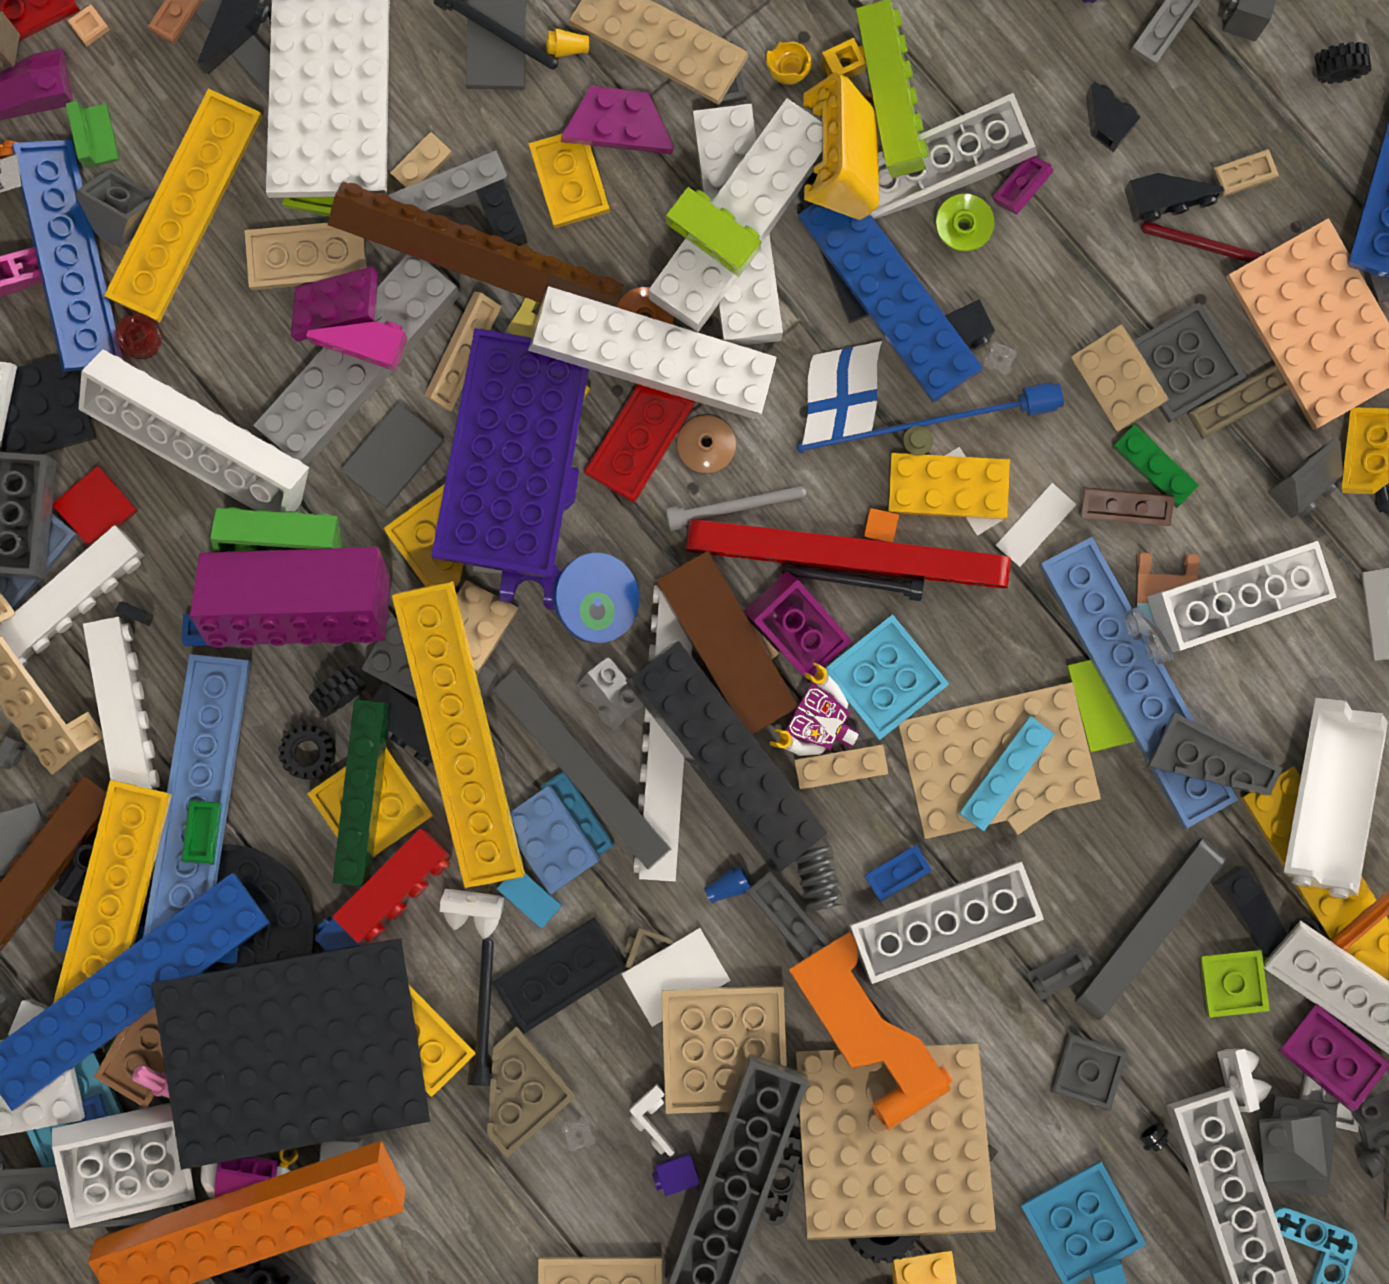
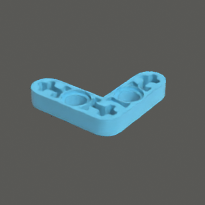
[1273,1206,1357,1284]

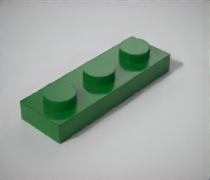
[1112,424,1199,508]

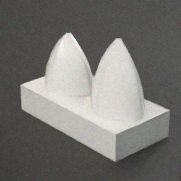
[440,889,505,939]
[1217,1049,1272,1112]

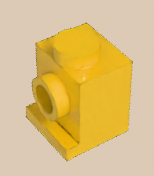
[820,38,866,79]

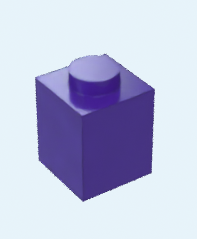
[652,1151,700,1197]

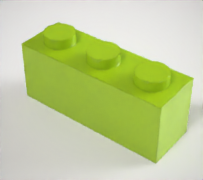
[666,187,762,278]

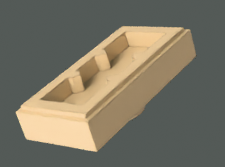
[1212,149,1279,198]

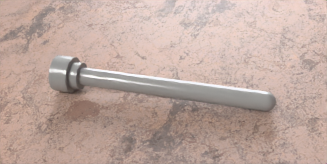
[665,486,807,531]

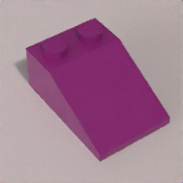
[743,571,852,682]

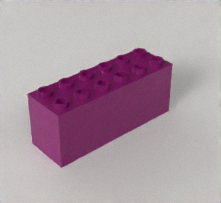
[190,547,391,648]

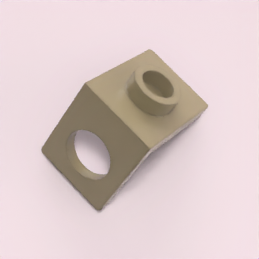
[624,927,674,969]

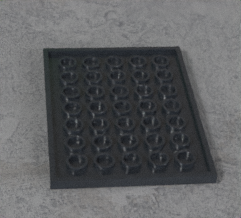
[152,938,430,1170]

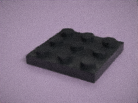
[2,356,96,455]

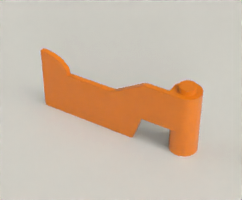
[788,932,952,1131]

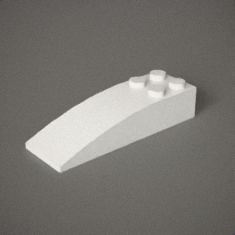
[870,93,1037,219]
[1147,541,1337,653]

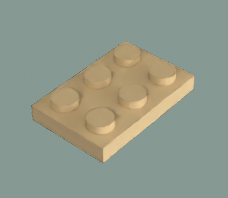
[1071,324,1169,432]
[456,580,518,676]

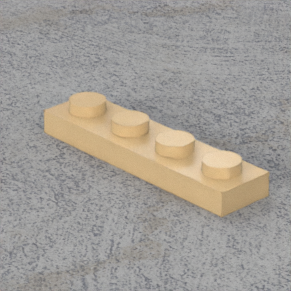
[424,291,502,411]

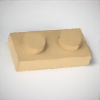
[390,132,453,188]

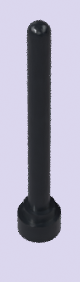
[434,0,558,70]
[781,564,924,602]
[467,938,494,1086]

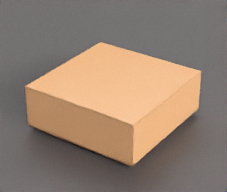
[67,4,110,47]

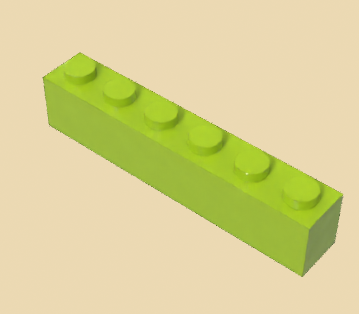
[856,0,929,178]

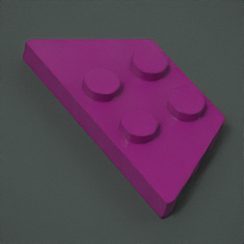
[561,86,674,154]

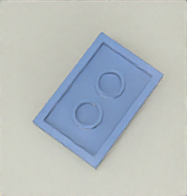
[510,785,601,895]

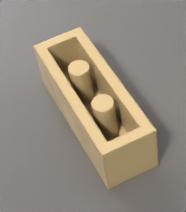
[1006,793,1064,836]

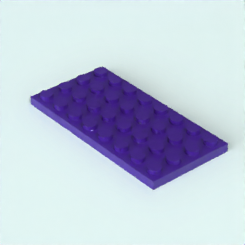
[431,328,589,579]

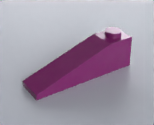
[0,48,73,121]

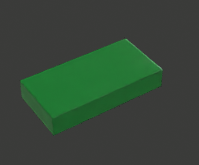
[181,801,222,865]

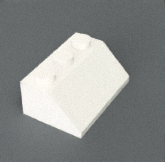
[1361,568,1389,661]

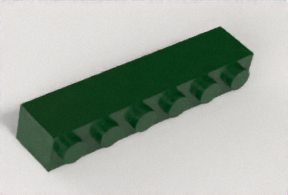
[332,699,391,887]

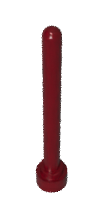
[1141,222,1271,263]

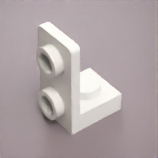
[629,1083,675,1157]

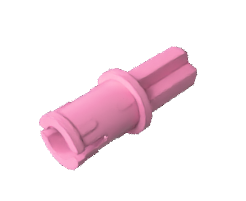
[131,1065,170,1099]

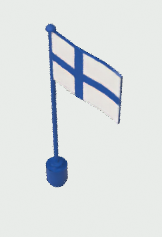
[797,341,1064,454]

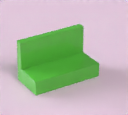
[66,101,120,168]

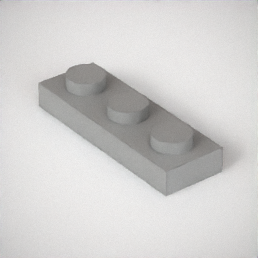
[1130,0,1201,67]

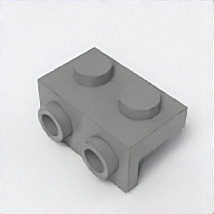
[577,658,644,731]

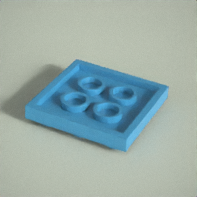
[1019,1160,1147,1284]

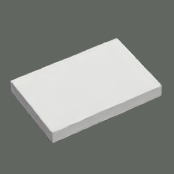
[622,928,731,1027]

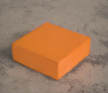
[863,508,899,542]

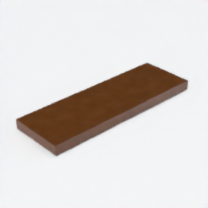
[655,551,799,735]

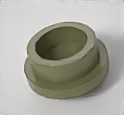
[903,426,933,456]

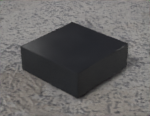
[115,601,154,627]

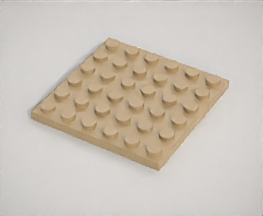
[796,1044,996,1240]

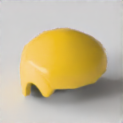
[766,41,812,85]

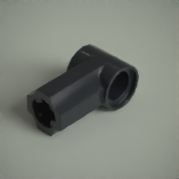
[54,843,94,903]

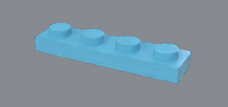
[958,716,1055,832]

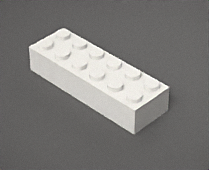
[848,862,1044,984]

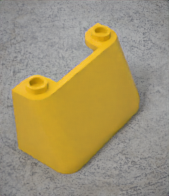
[803,73,880,220]

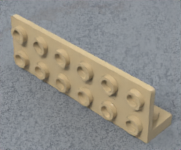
[0,593,103,775]

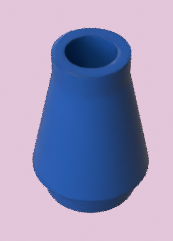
[704,866,752,904]

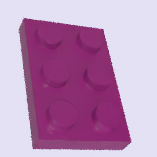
[290,266,378,342]
[1278,1004,1389,1112]

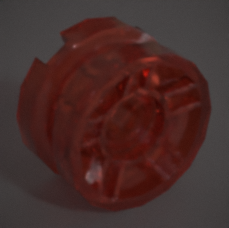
[115,314,162,359]

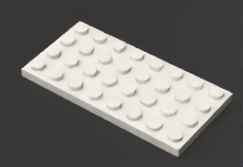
[266,0,390,198]

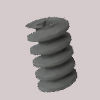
[795,845,842,911]

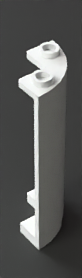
[1284,698,1388,899]

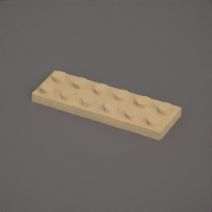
[569,0,749,105]

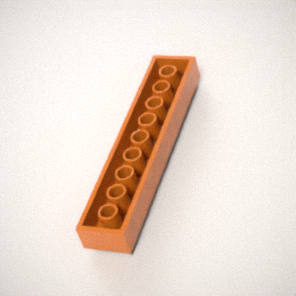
[88,1141,406,1284]

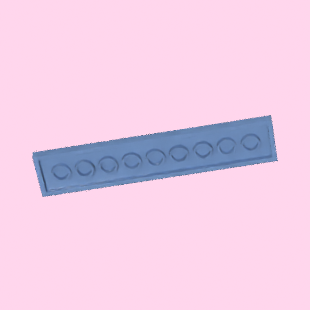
[1038,537,1238,829]
[143,654,251,938]

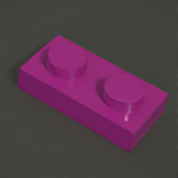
[992,156,1054,215]

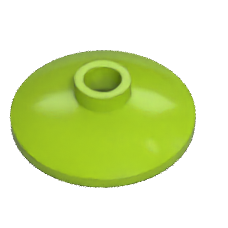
[936,194,995,252]

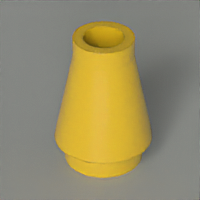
[546,28,589,58]

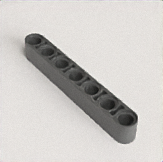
[1074,838,1226,1020]

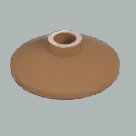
[677,415,736,474]

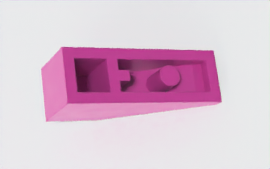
[0,247,42,297]
[306,321,408,372]

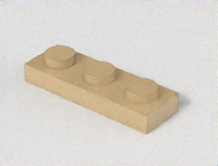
[794,744,888,790]

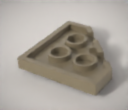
[487,1027,577,1158]

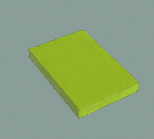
[1066,660,1136,753]

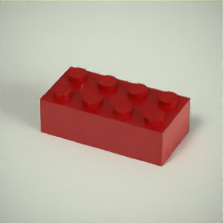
[332,829,452,943]

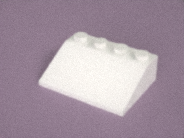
[52,1103,196,1228]

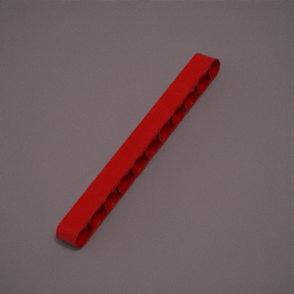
[685,520,1011,588]

